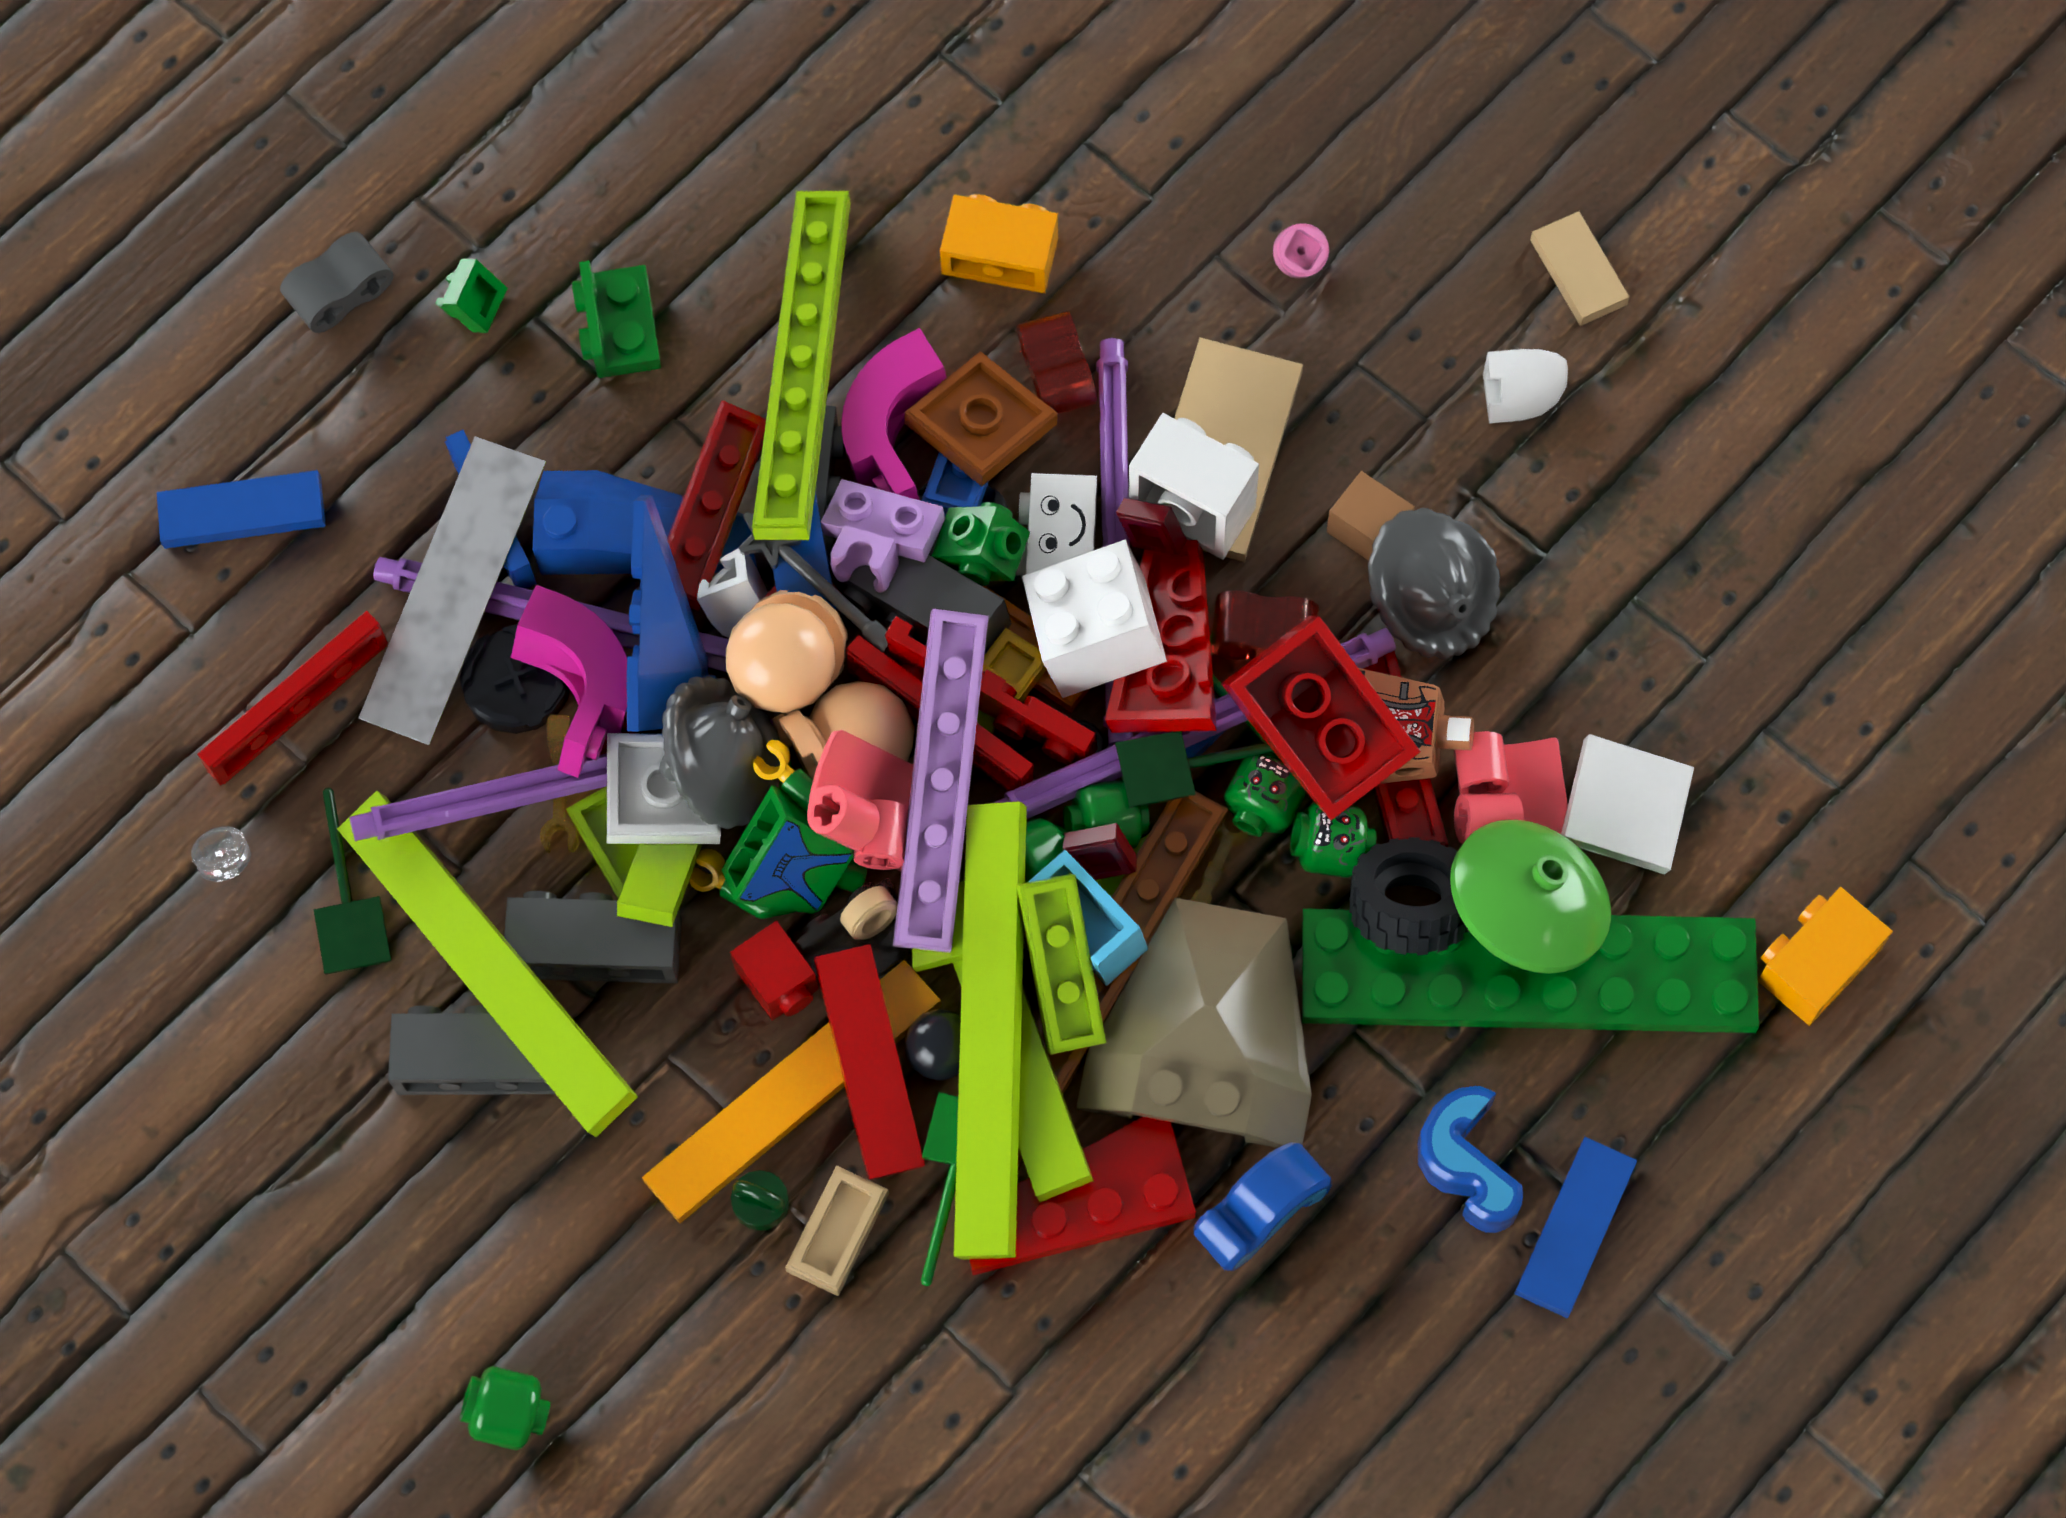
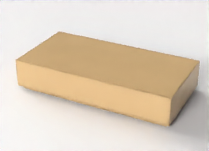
[1530,211,1629,326]
[785,1165,889,1296]

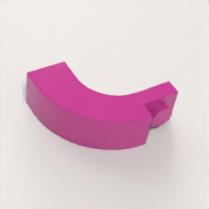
[842,328,947,500]
[511,585,627,778]

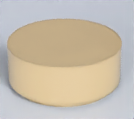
[840,886,898,940]

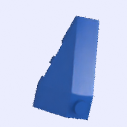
[533,470,757,575]
[627,495,717,732]

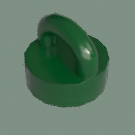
[731,1170,789,1231]

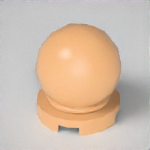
[726,590,848,713]
[772,681,915,780]

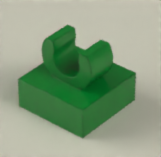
[435,258,508,333]

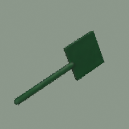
[1115,732,1274,808]
[313,787,392,975]

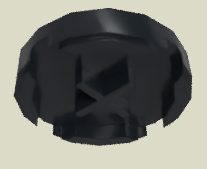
[460,625,570,734]

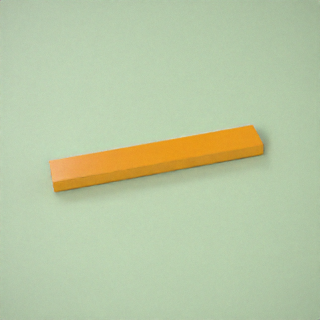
[642,960,942,1224]

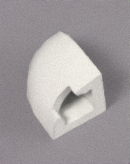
[1483,349,1568,424]
[697,548,768,638]

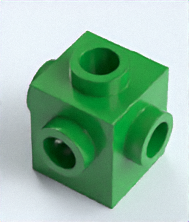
[932,502,1030,586]

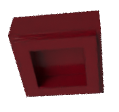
[1116,498,1187,555]
[1063,823,1138,880]

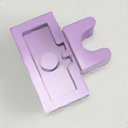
[821,479,945,593]

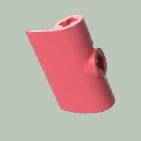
[807,730,913,872]
[1454,731,1568,844]

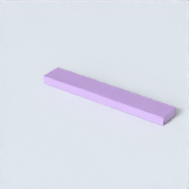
[893,609,989,953]

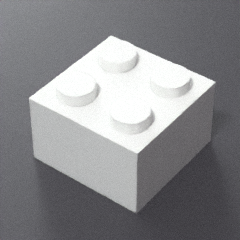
[1129,413,1259,560]
[1022,539,1167,698]

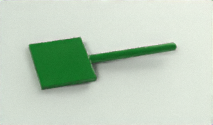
[921,1092,958,1286]

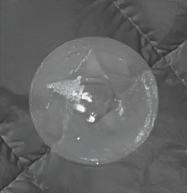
[191,826,251,882]

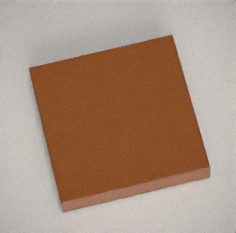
[904,351,1058,486]

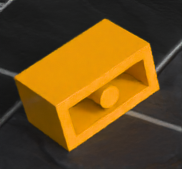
[940,194,1058,294]
[1758,886,1893,1026]

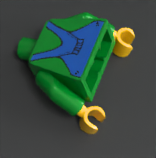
[689,740,867,919]

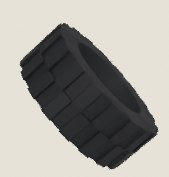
[1350,837,1469,955]

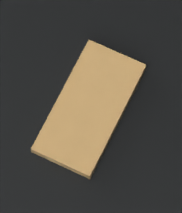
[1174,338,1303,562]

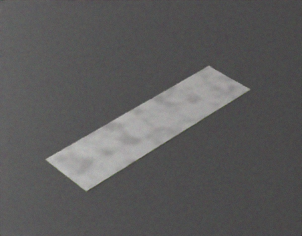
[358,436,546,745]

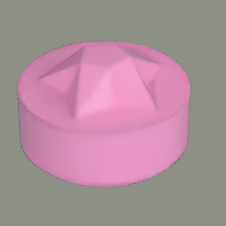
[1273,223,1329,278]

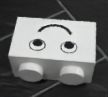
[1016,473,1097,576]

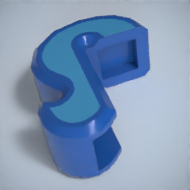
[1418,1086,1523,1233]
[1194,1142,1332,1271]

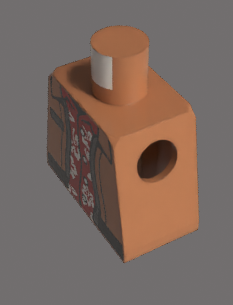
[1359,668,1474,783]

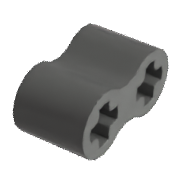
[280,232,393,333]

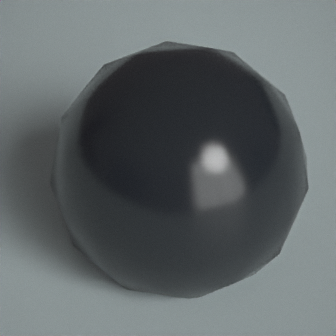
[904,1009,961,1081]

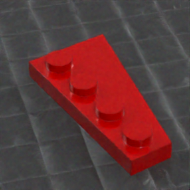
[1105,540,1217,733]
[885,616,1098,765]

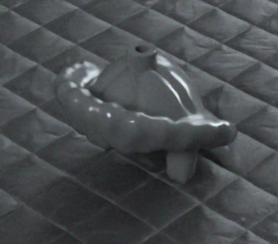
[1368,508,1500,660]
[659,676,780,829]

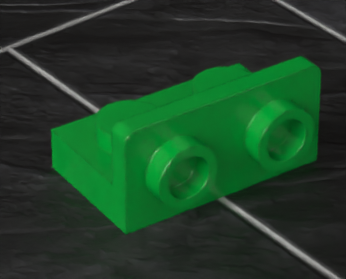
[572,260,662,378]

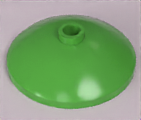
[1450,820,1611,973]

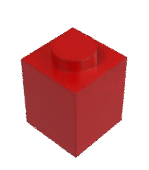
[730,920,819,1021]

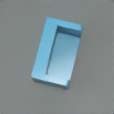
[1028,850,1148,986]

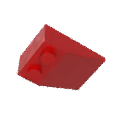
[1221,616,1421,820]

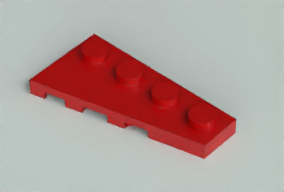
[969,1117,1196,1275]

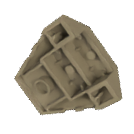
[1076,898,1312,1148]

